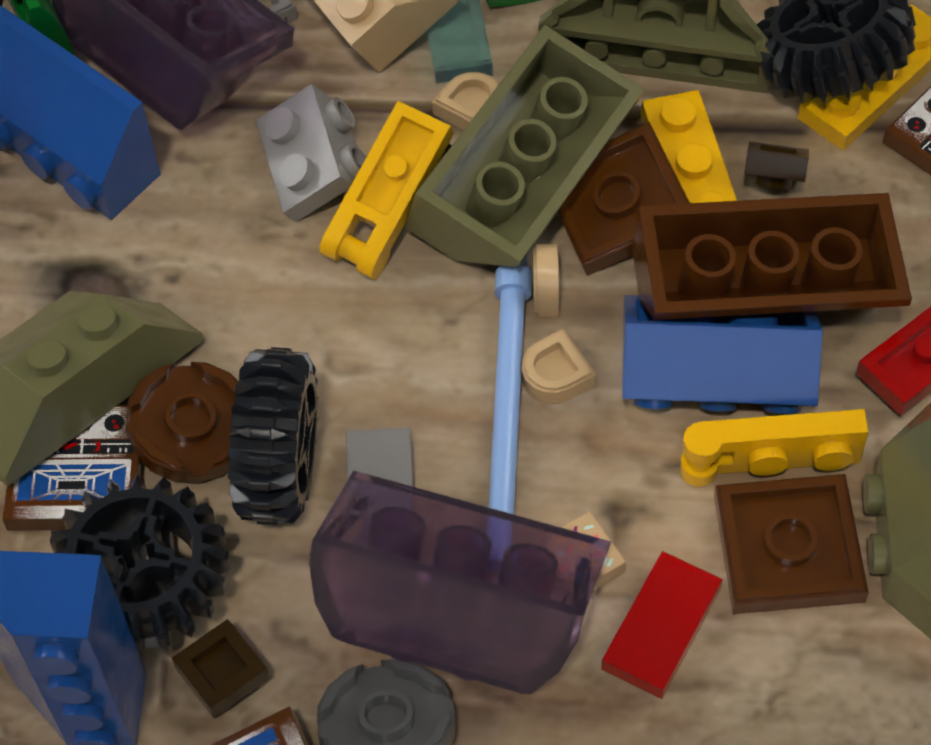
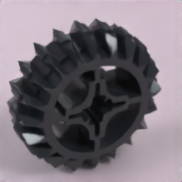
[756,0,916,104]
[227,347,319,526]
[50,474,231,654]

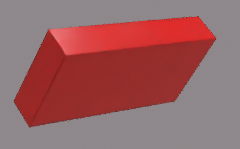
[601,551,723,699]

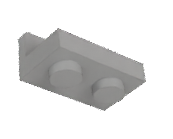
[256,84,366,222]

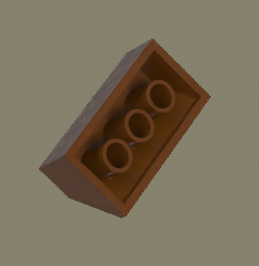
[632,193,912,320]

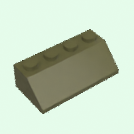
[405,24,645,267]

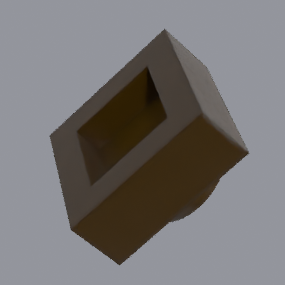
[744,141,809,189]
[172,619,270,719]

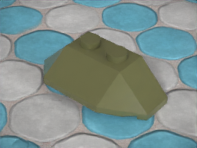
[538,0,773,94]
[0,291,203,486]
[863,402,931,639]

